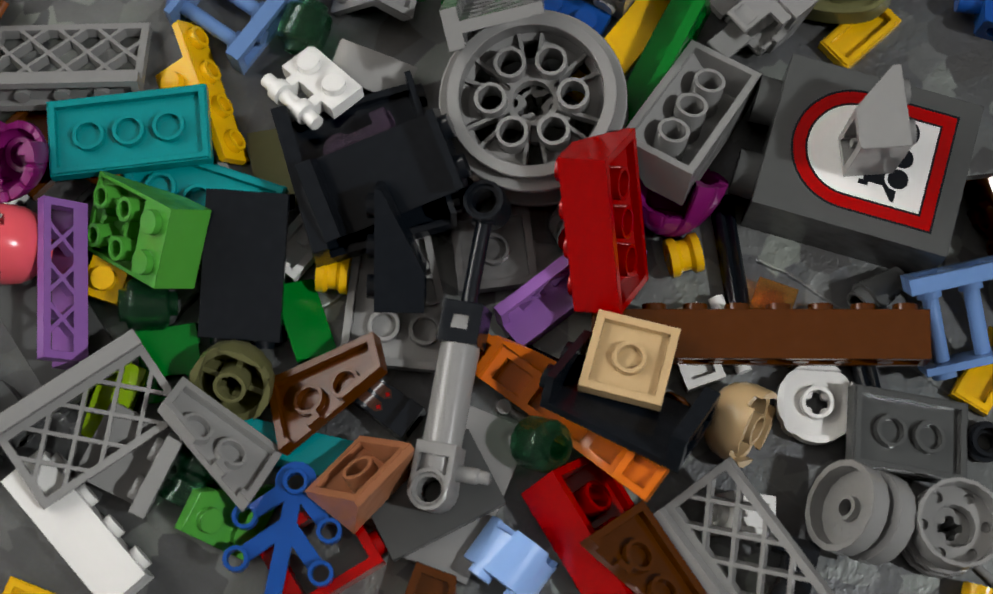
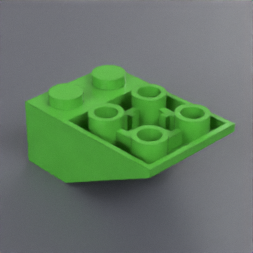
[88,171,212,289]

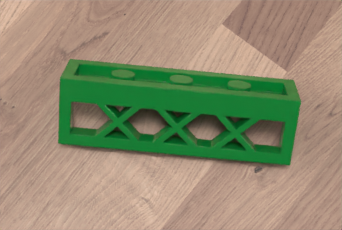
[624,0,711,129]

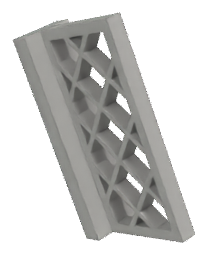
[439,0,545,52]
[0,23,152,111]
[0,329,172,509]
[653,456,834,594]

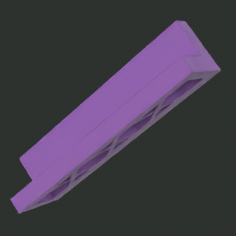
[37,195,88,370]
[493,250,647,346]

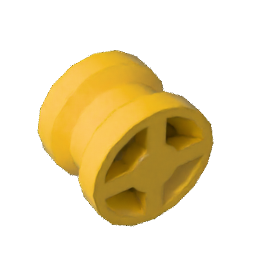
[662,232,705,279]
[315,258,352,295]

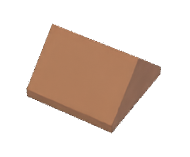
[304,435,415,534]

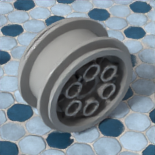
[439,10,629,207]

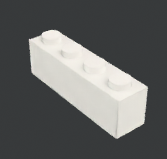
[0,449,155,594]

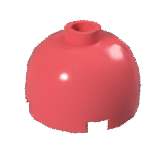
[0,203,53,285]

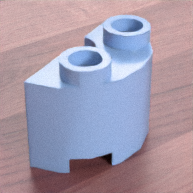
[463,515,559,594]

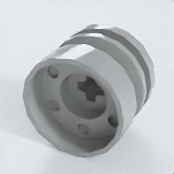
[901,477,993,579]

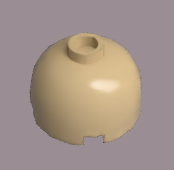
[704,382,777,468]

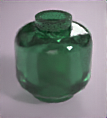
[276,0,333,56]
[118,279,178,332]
[510,416,572,473]

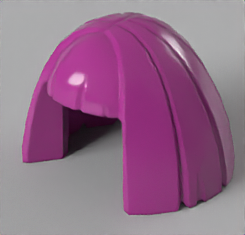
[0,120,49,203]
[640,169,729,237]

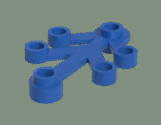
[222,461,343,594]

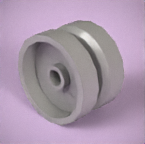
[805,460,917,565]

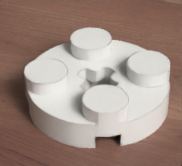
[774,366,853,445]

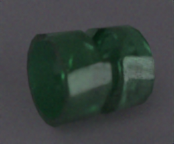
[157,444,221,508]

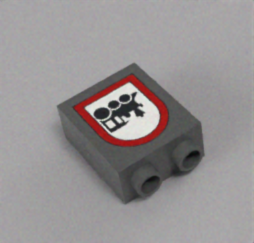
[728,53,984,274]

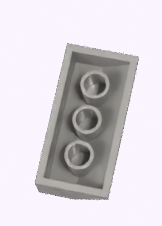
[626,40,762,206]

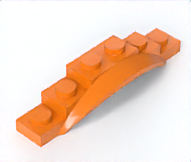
[476,333,670,502]

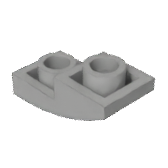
[332,38,417,93]

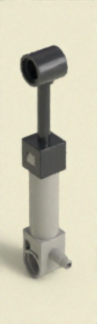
[407,180,511,514]

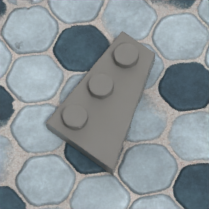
[157,377,283,512]

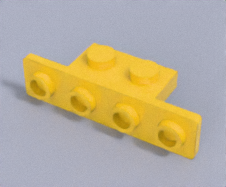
[155,20,249,165]

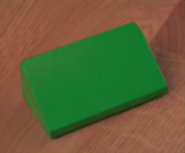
[282,279,337,365]

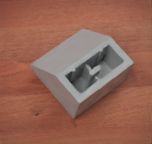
[838,64,917,177]

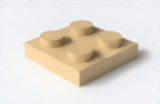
[578,309,681,412]

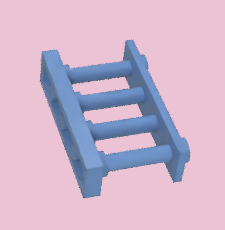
[163,0,303,75]
[900,255,993,381]

